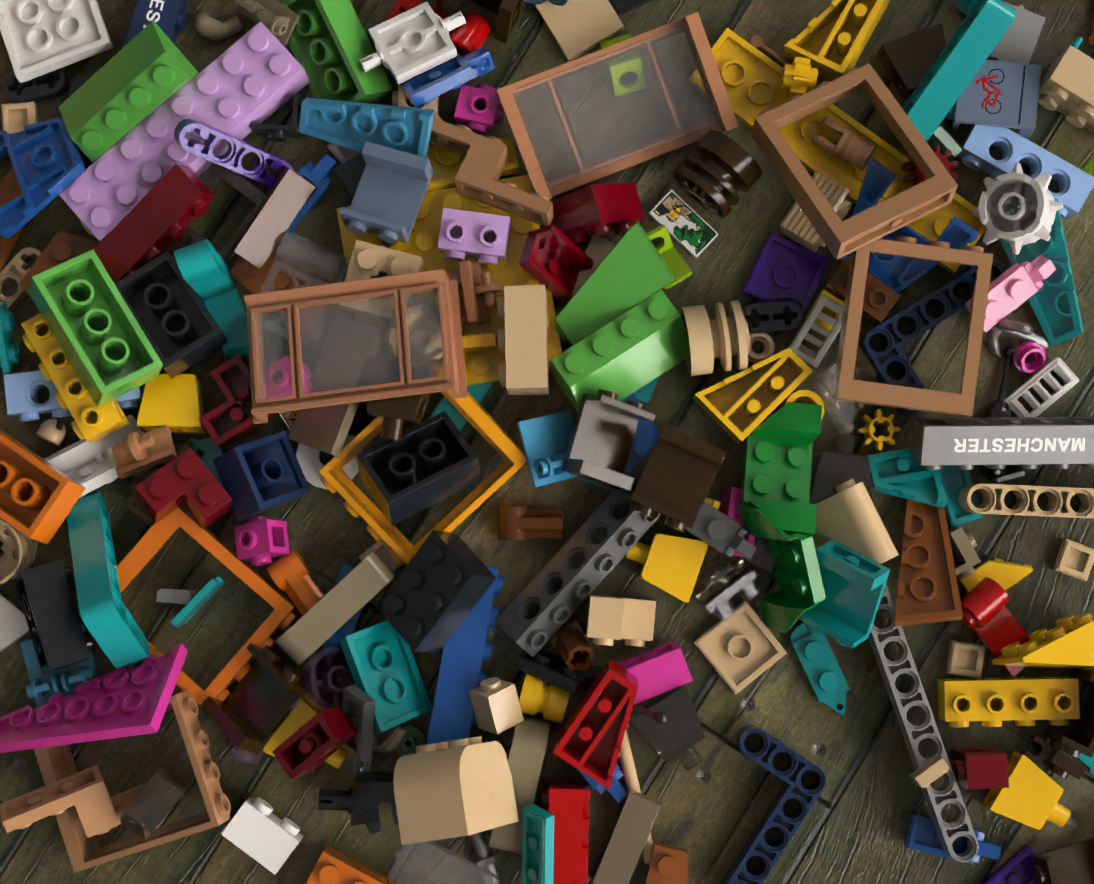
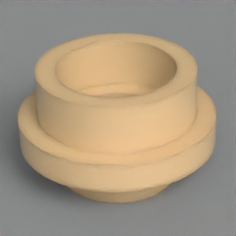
[748,332,775,364]

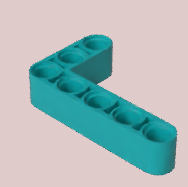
[891,0,1017,142]
[173,239,249,361]
[67,491,150,669]

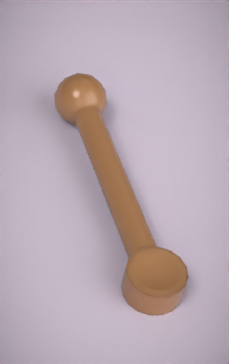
[750,35,791,66]

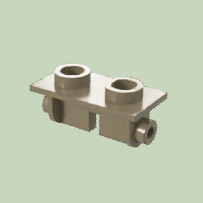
[233,0,300,45]

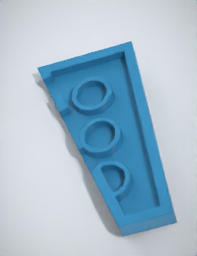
[298,98,435,158]

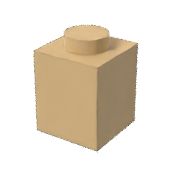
[469,677,524,735]

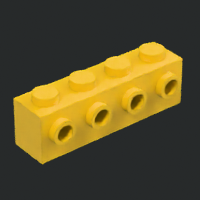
[21,313,130,443]
[937,676,1080,728]

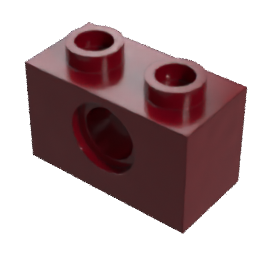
[272,706,358,780]
[948,746,1009,790]

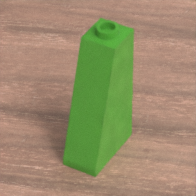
[555,221,674,346]

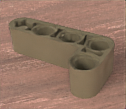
[275,552,395,666]
[489,714,551,854]

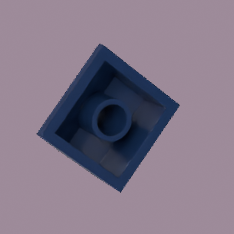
[213,431,311,521]

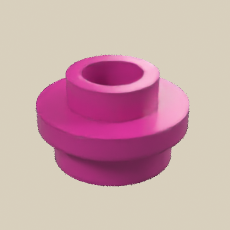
[1013,341,1046,373]

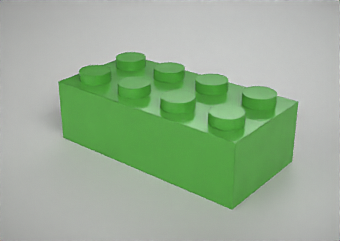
[28,249,163,407]

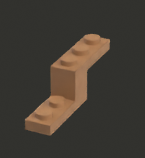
[429,114,553,227]
[0,765,185,838]

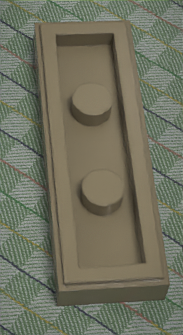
[593,789,662,884]

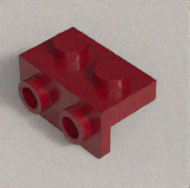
[519,225,594,301]

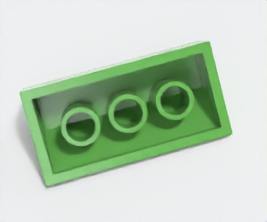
[281,0,393,104]
[58,21,199,163]
[549,289,690,412]

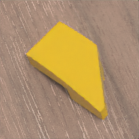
[960,558,1033,592]

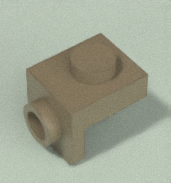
[948,526,981,580]

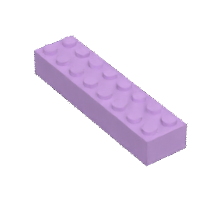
[59,21,310,242]

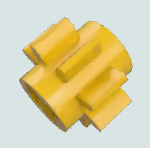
[780,57,818,98]
[857,409,900,451]

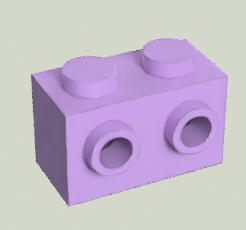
[438,208,511,265]

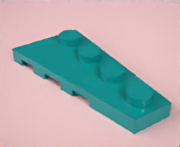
[1000,199,1084,347]

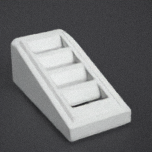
[788,294,844,368]
[1004,356,1079,417]

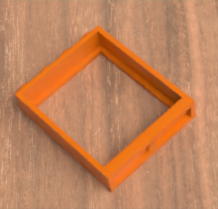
[117,505,297,706]

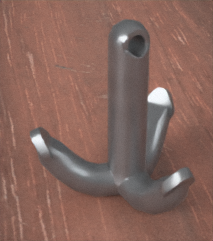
[987,307,1050,358]

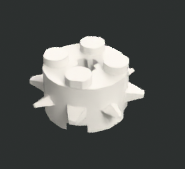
[972,163,1063,255]

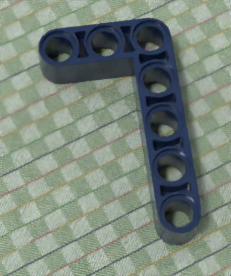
[859,259,1006,416]
[721,725,826,884]

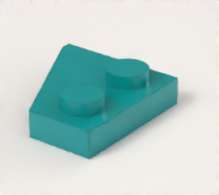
[865,448,948,508]

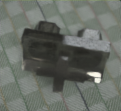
[696,560,760,620]

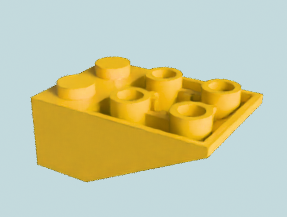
[992,612,1094,668]

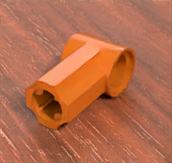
[266,549,325,616]

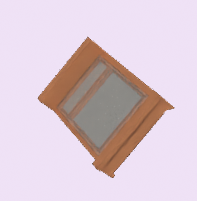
[497,12,739,200]
[243,269,468,424]

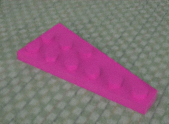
[0,643,188,753]

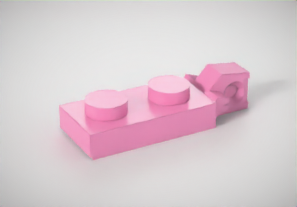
[965,255,1056,332]

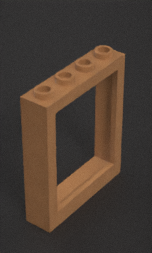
[752,63,958,260]
[832,236,993,417]
[34,690,231,873]

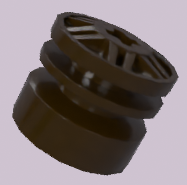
[673,129,763,218]

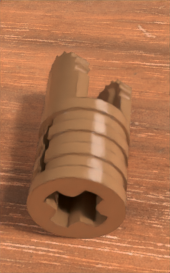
[810,116,877,171]

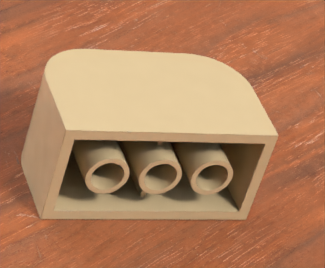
[393,736,519,845]

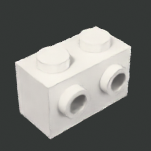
[221,797,304,875]

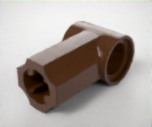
[498,507,563,540]
[549,614,595,672]

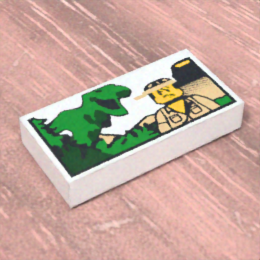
[648,189,719,259]

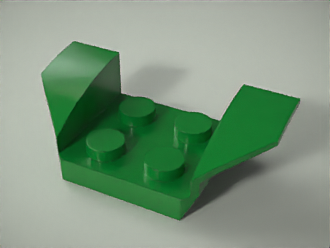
[740,402,822,535]
[737,504,826,633]

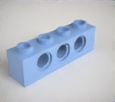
[957,124,1094,219]
[3,370,146,422]

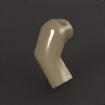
[194,12,244,42]

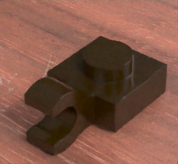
[1021,735,1087,780]

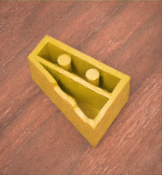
[784,0,890,81]
[692,348,813,445]

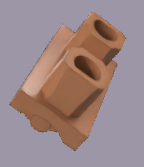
[446,261,503,324]
[111,425,177,479]

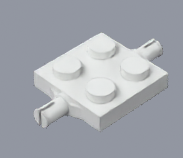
[359,1,466,85]

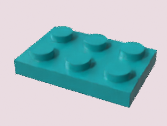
[339,620,433,734]

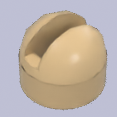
[36,419,66,447]

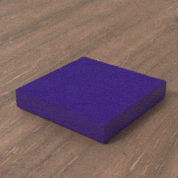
[742,232,830,319]

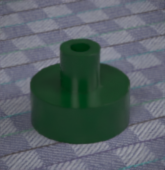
[394,725,427,757]

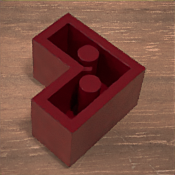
[550,182,645,246]
[199,354,279,449]
[134,448,232,529]

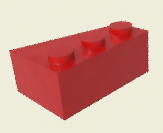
[552,659,638,790]
[542,780,590,884]

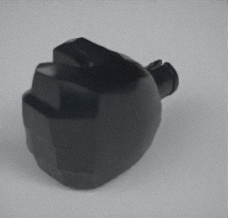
[318,770,398,834]

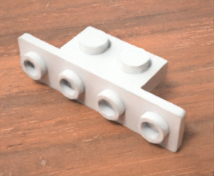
[44,415,144,499]

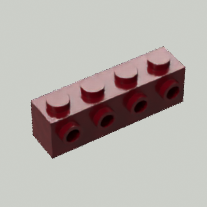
[94,164,215,284]

